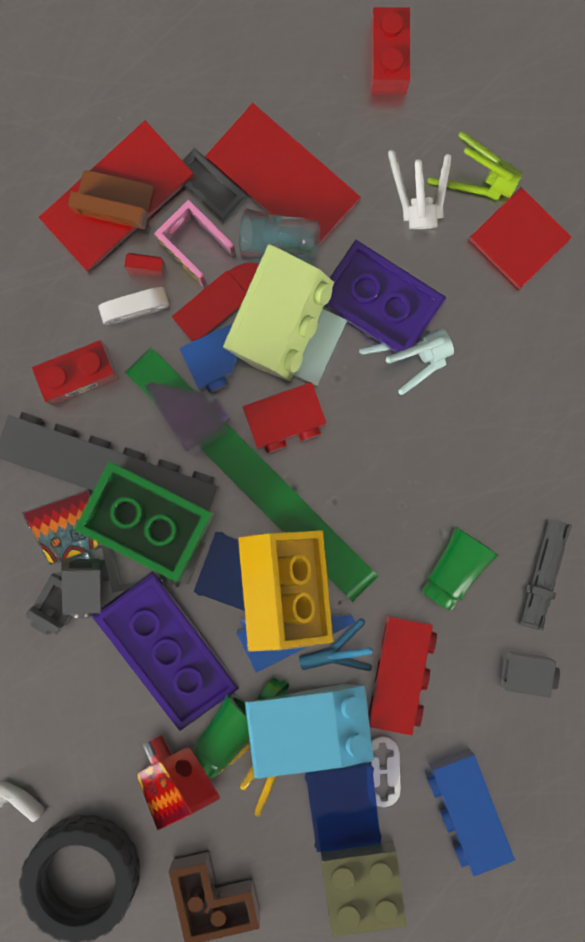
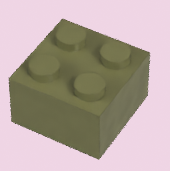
[321,841,407,937]

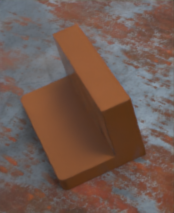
[68,170,154,229]

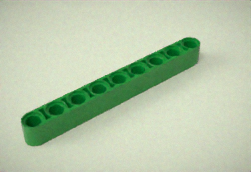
[125,347,378,603]

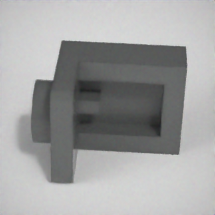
[25,573,71,635]

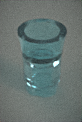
[239,208,320,260]

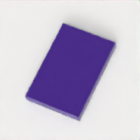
[324,239,446,359]

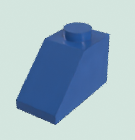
[179,323,239,394]

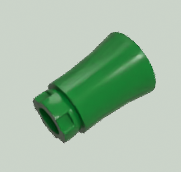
[422,526,499,611]
[192,693,250,779]

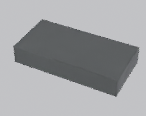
[182,147,248,224]

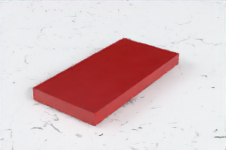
[205,103,361,253]
[38,120,195,273]

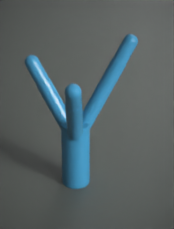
[299,619,373,671]

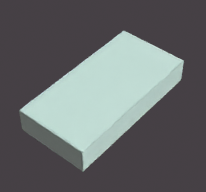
[293,309,347,387]

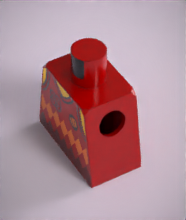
[137,735,221,831]

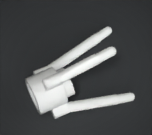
[388,150,451,230]

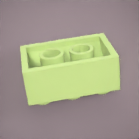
[223,244,334,382]

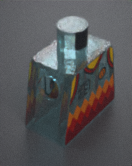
[22,489,102,565]

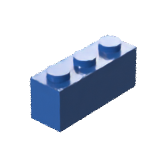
[427,749,515,877]

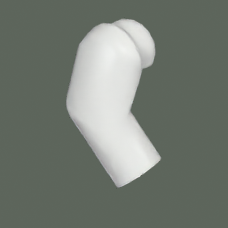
[0,781,45,822]

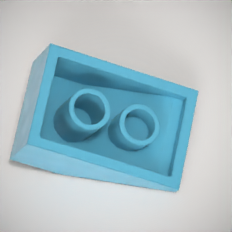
[245,684,374,778]

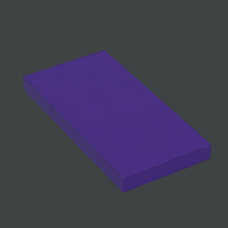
[92,571,239,731]

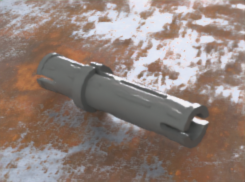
[520,519,572,631]

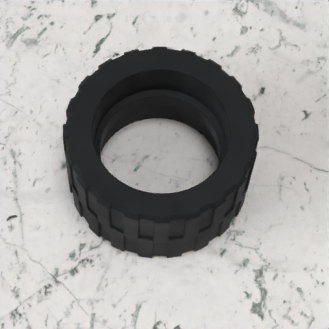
[19,815,140,942]

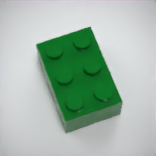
[74,461,214,582]

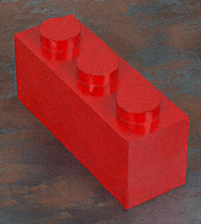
[368,615,437,736]

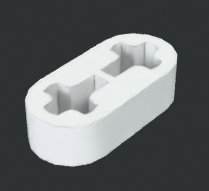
[98,287,169,325]
[366,734,401,807]

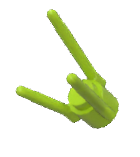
[427,131,523,201]

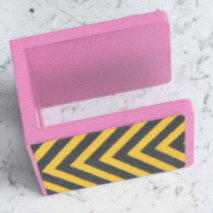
[154,200,236,287]

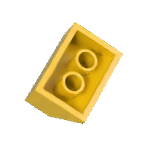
[238,531,333,651]

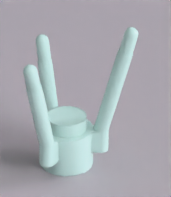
[359,328,454,395]

